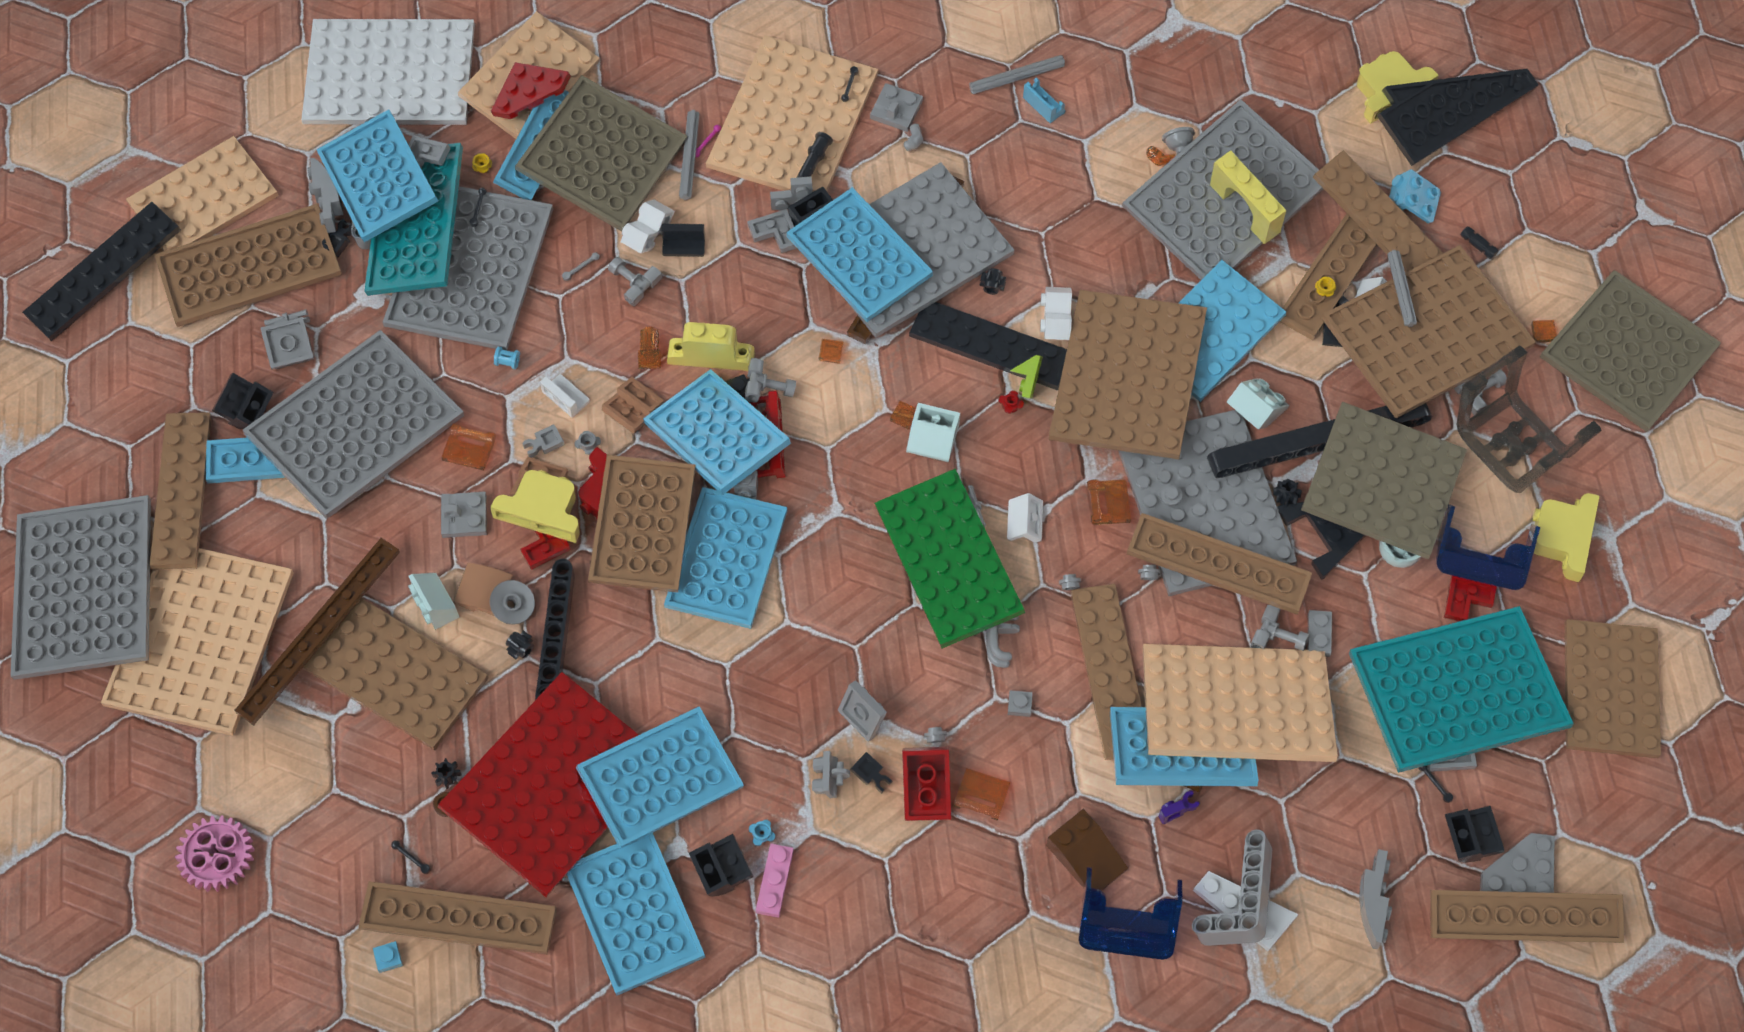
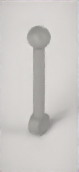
[562,252,600,281]

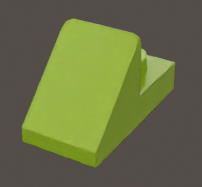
[1010,355,1043,399]

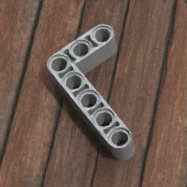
[1192,830,1272,946]

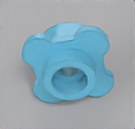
[749,820,775,846]

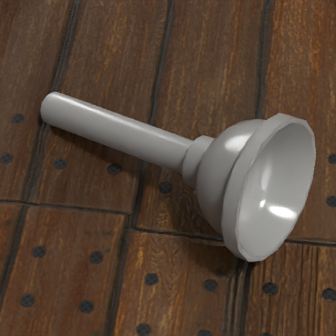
[1162,127,1195,155]

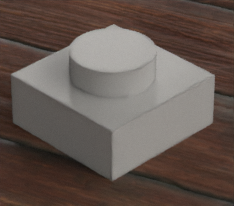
[1008,690,1032,717]

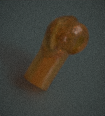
[1146,146,1175,166]

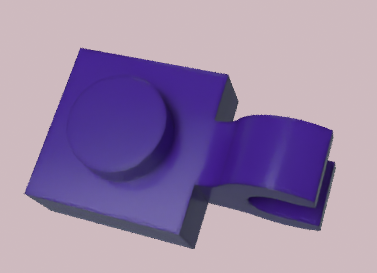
[1158,791,1200,824]

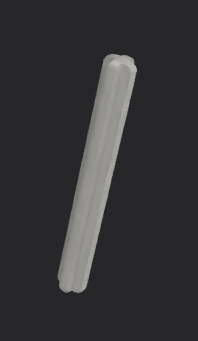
[969,55,1065,94]
[679,110,700,200]

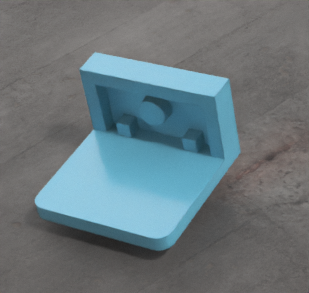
[1389,169,1441,224]

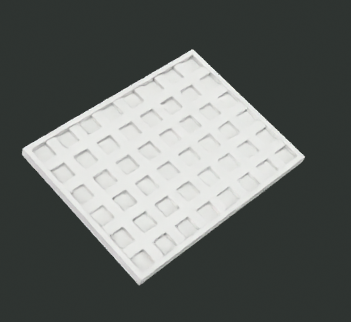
[301,19,475,125]

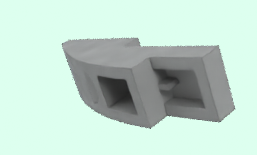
[307,158,343,233]
[1359,849,1392,949]

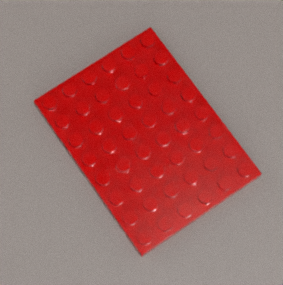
[438,672,639,897]

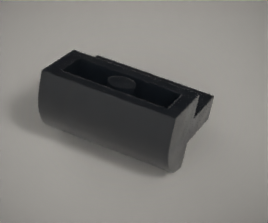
[788,187,833,227]
[212,373,274,429]
[1445,806,1504,863]
[689,834,754,897]

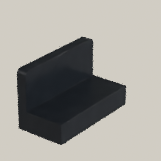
[662,224,705,257]

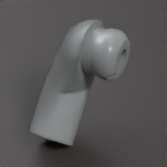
[904,124,923,151]

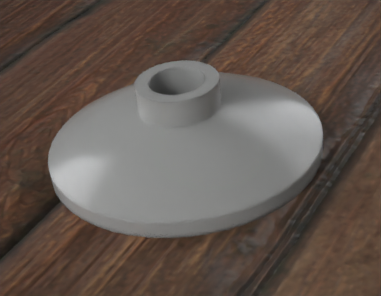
[489,580,535,625]

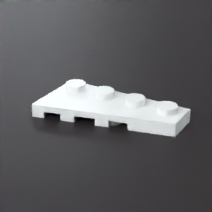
[1193,871,1298,951]

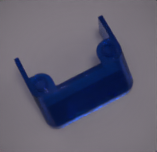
[1436,504,1540,590]
[1078,867,1183,960]

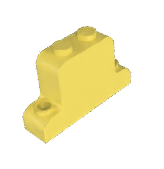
[1357,51,1439,124]
[667,322,755,371]
[491,470,580,543]
[1528,493,1599,582]

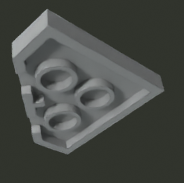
[1480,833,1555,893]

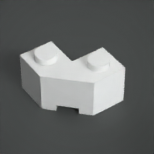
[620,200,675,254]
[1040,287,1072,340]

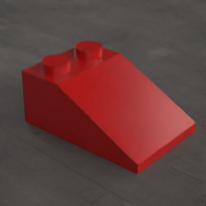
[902,746,951,821]

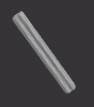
[1387,250,1417,327]

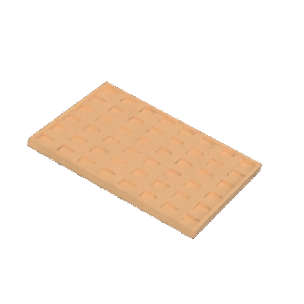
[706,35,878,192]
[101,548,294,736]
[1143,644,1338,762]

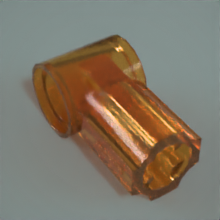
[638,327,661,369]

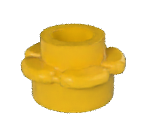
[472,153,492,173]
[1315,277,1336,297]

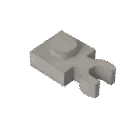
[522,424,564,458]

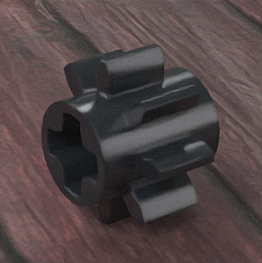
[980,268,1006,295]
[1273,479,1302,507]
[506,630,534,660]
[431,758,462,789]

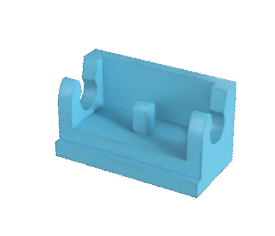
[1023,78,1065,123]

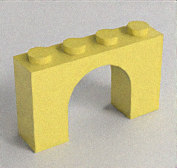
[1210,150,1286,244]

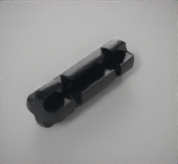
[1460,226,1498,259]

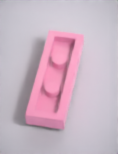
[756,843,794,918]

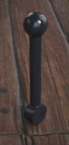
[841,66,858,102]
[469,187,486,227]
[1418,766,1453,803]
[391,840,430,874]

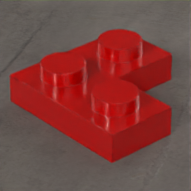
[520,531,571,570]
[1443,574,1497,621]

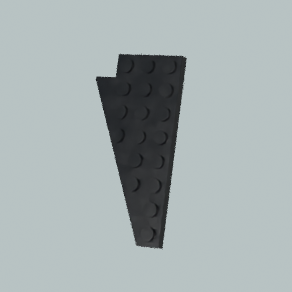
[1377,69,1539,166]

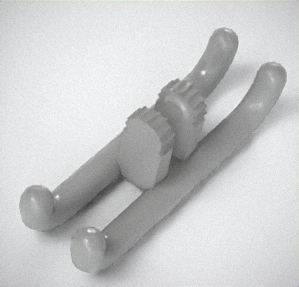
[986,616,1020,668]

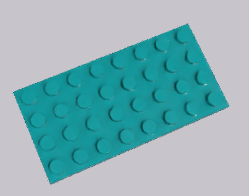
[364,143,463,296]

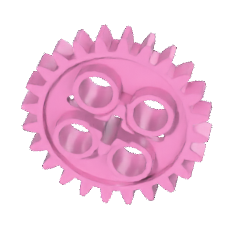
[175,815,255,892]

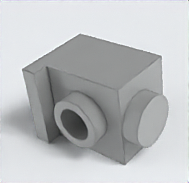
[734,471,758,500]

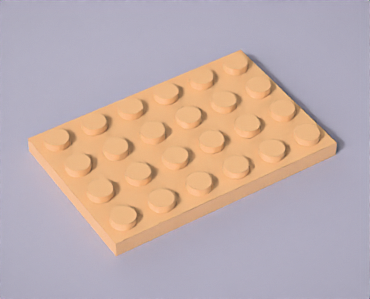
[458,11,600,139]
[126,136,279,251]

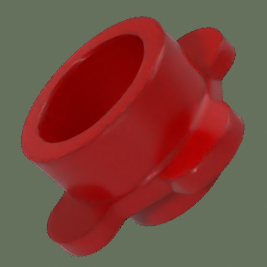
[998,390,1024,414]

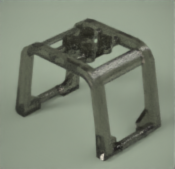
[1456,345,1602,493]

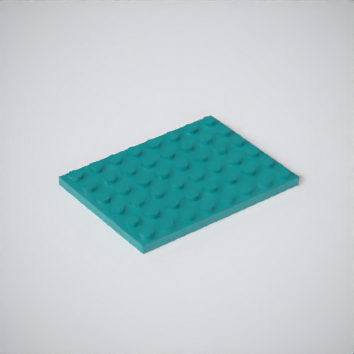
[1349,606,1574,773]

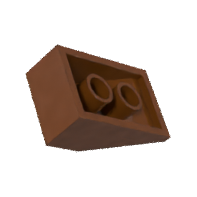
[1046,809,1128,898]

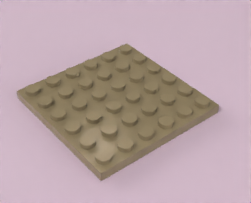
[515,75,687,231]
[1540,270,1721,432]
[1301,402,1467,559]

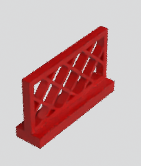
[748,390,786,479]

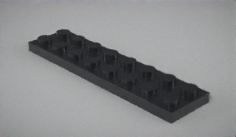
[22,202,181,342]
[909,302,1067,391]

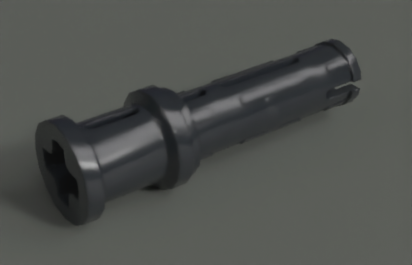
[796,132,833,178]

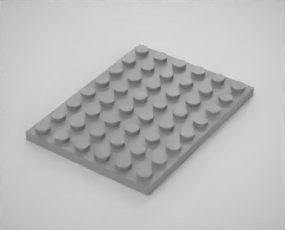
[1122,99,1323,280]
[847,162,1014,338]
[383,186,553,350]
[243,330,464,519]
[1118,410,1297,596]
[11,495,151,680]

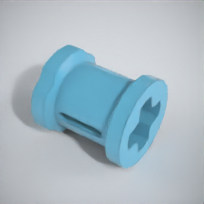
[494,347,520,370]

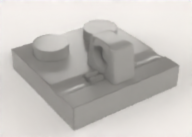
[870,83,923,132]
[260,317,314,370]
[441,492,487,538]
[838,680,887,742]

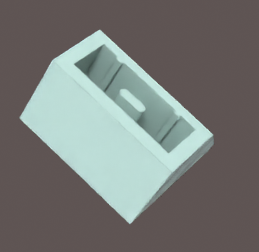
[1227,378,1290,430]
[906,403,960,462]
[408,573,459,630]

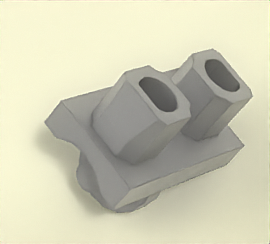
[812,751,850,799]

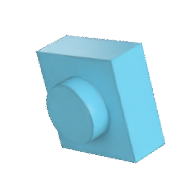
[373,941,403,973]

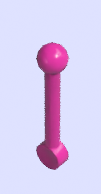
[695,125,722,158]

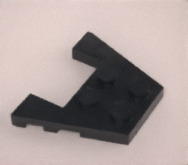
[1277,502,1366,580]

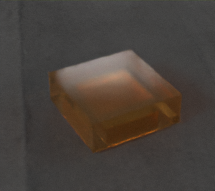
[1531,320,1557,343]
[819,339,843,364]
[890,401,916,430]

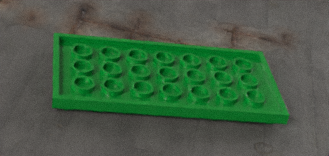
[874,469,1025,649]

